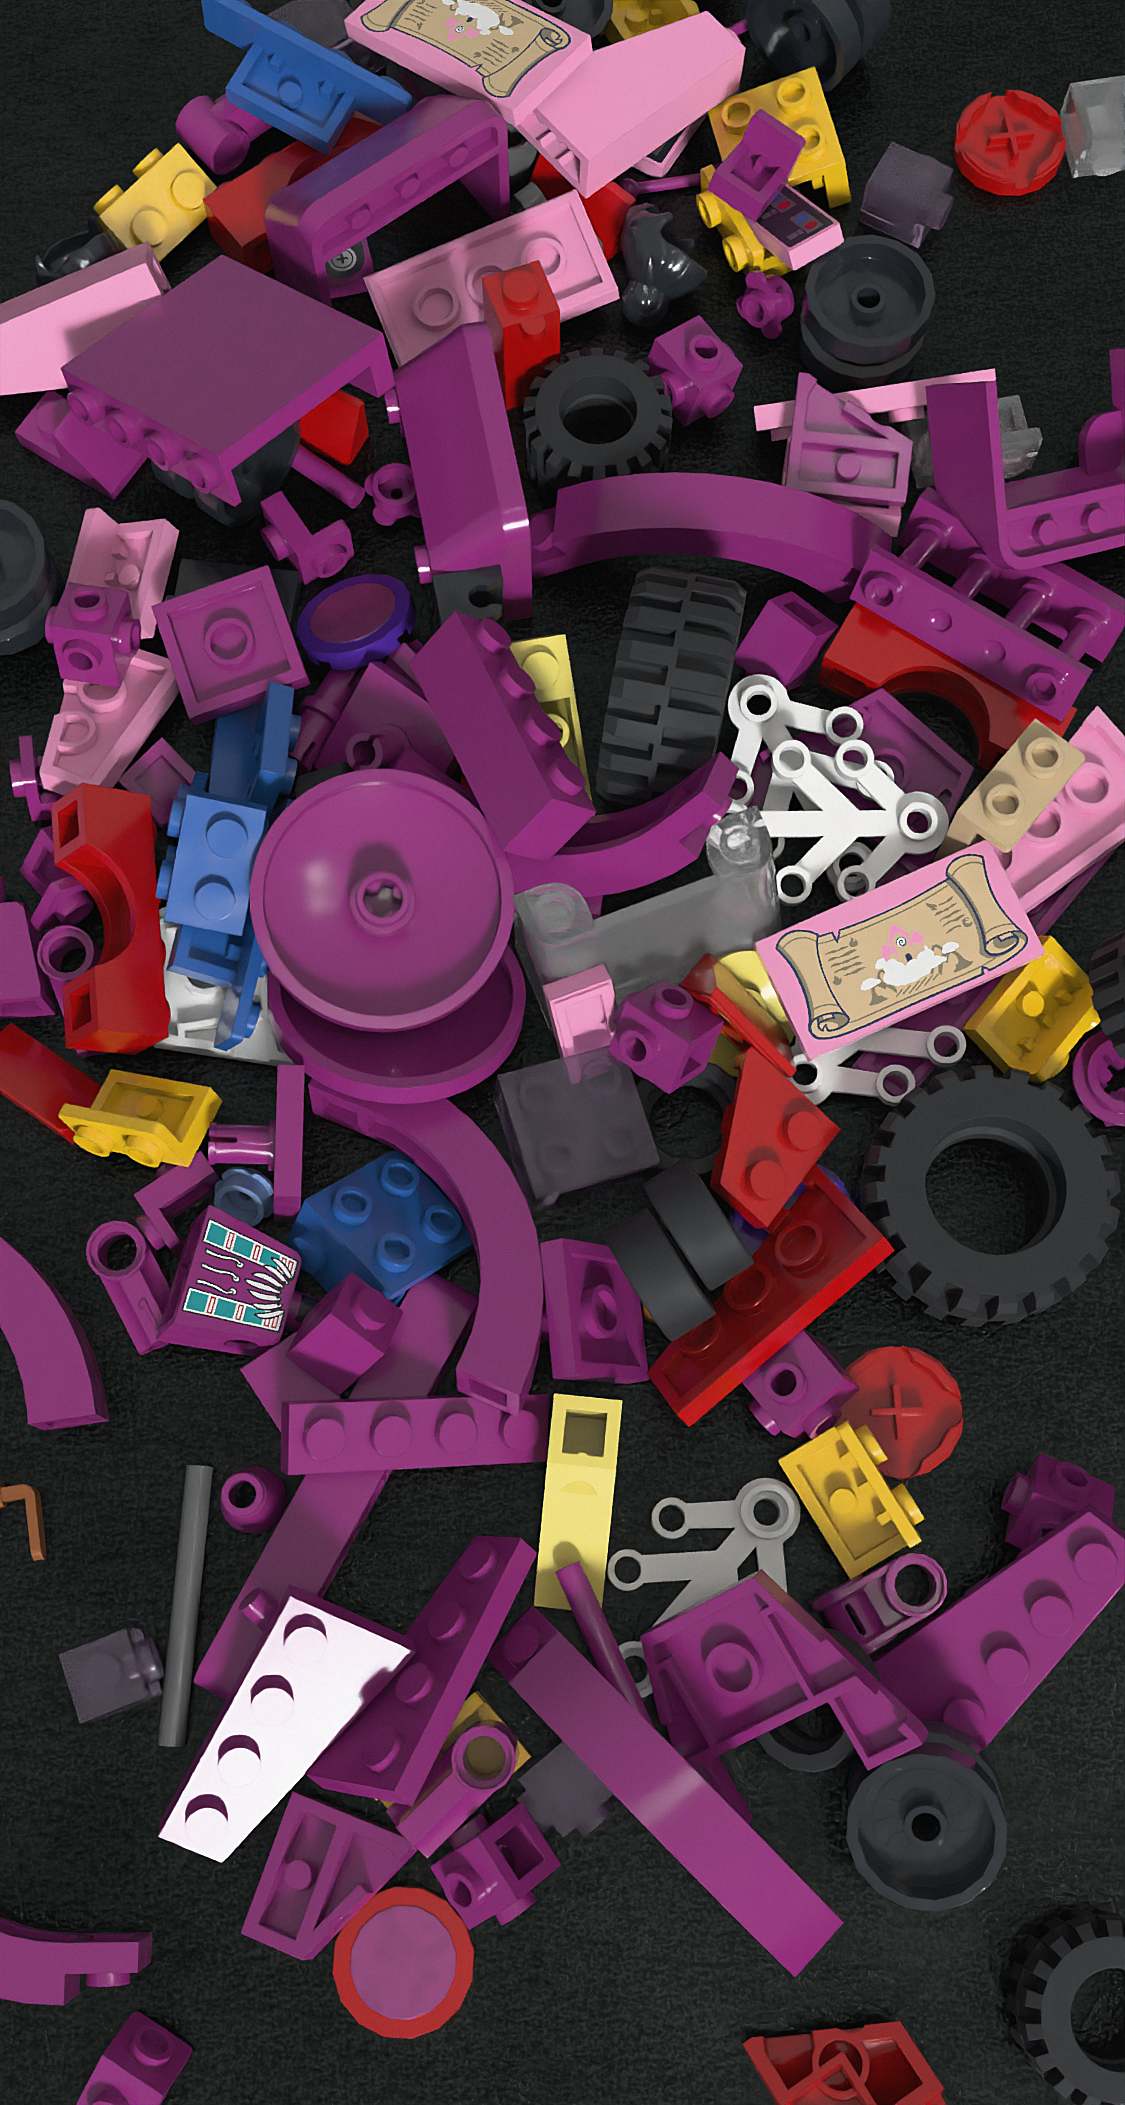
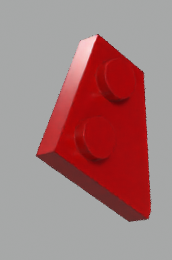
[709,1046,840,1229]

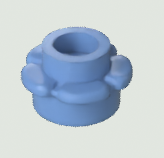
[214,1167,274,1227]

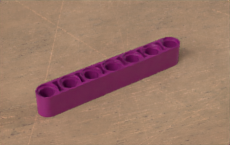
[193,1273,479,1701]

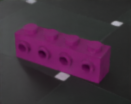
[409,610,597,863]

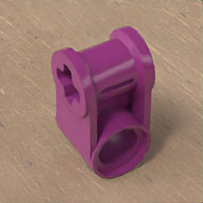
[809,1553,947,1654]

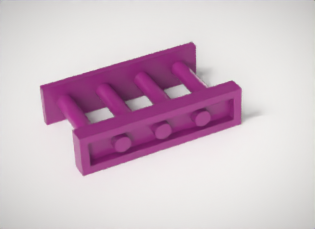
[849,487,1125,722]

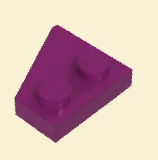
[785,372,913,507]
[241,1791,418,1960]

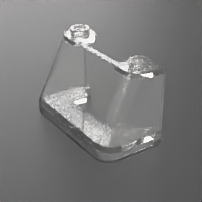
[512,805,783,1039]

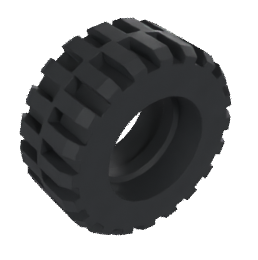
[596,566,747,810]
[854,1065,1121,1327]

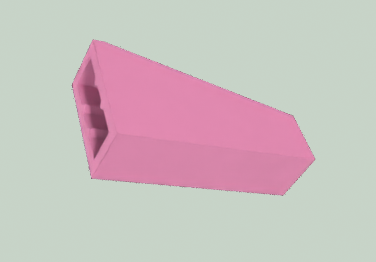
[513,11,746,199]
[0,241,172,395]

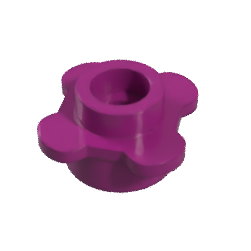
[736,270,795,339]
[364,463,421,526]

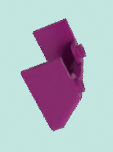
[264,94,510,308]
[384,320,533,622]
[925,347,1125,570]

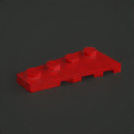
[647,1164,895,1427]

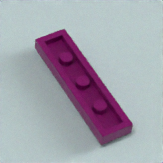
[281,1391,549,1475]

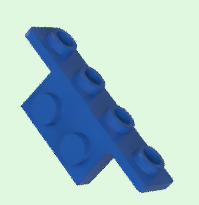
[201,0,412,156]
[206,682,301,849]
[166,798,294,1051]

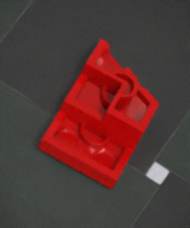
[743,2021,947,2105]

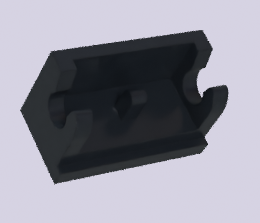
[432,564,506,631]

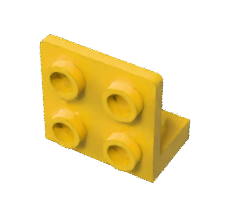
[708,66,851,209]

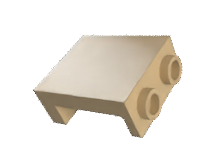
[933,718,1085,863]

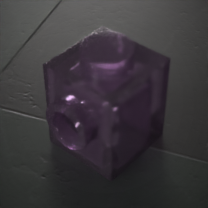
[859,141,954,248]
[59,1628,164,1723]
[517,1739,615,1838]

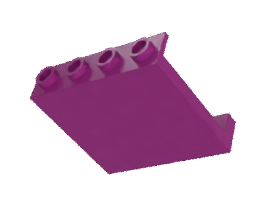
[61,255,396,507]

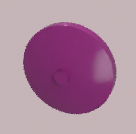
[250,769,515,1032]
[267,944,526,1104]

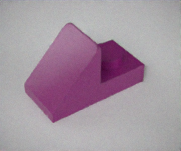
[15,390,147,500]

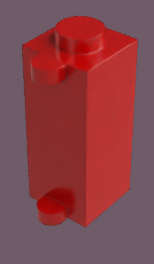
[482,260,560,410]

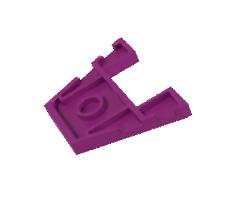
[728,688,974,897]
[640,1569,929,1824]

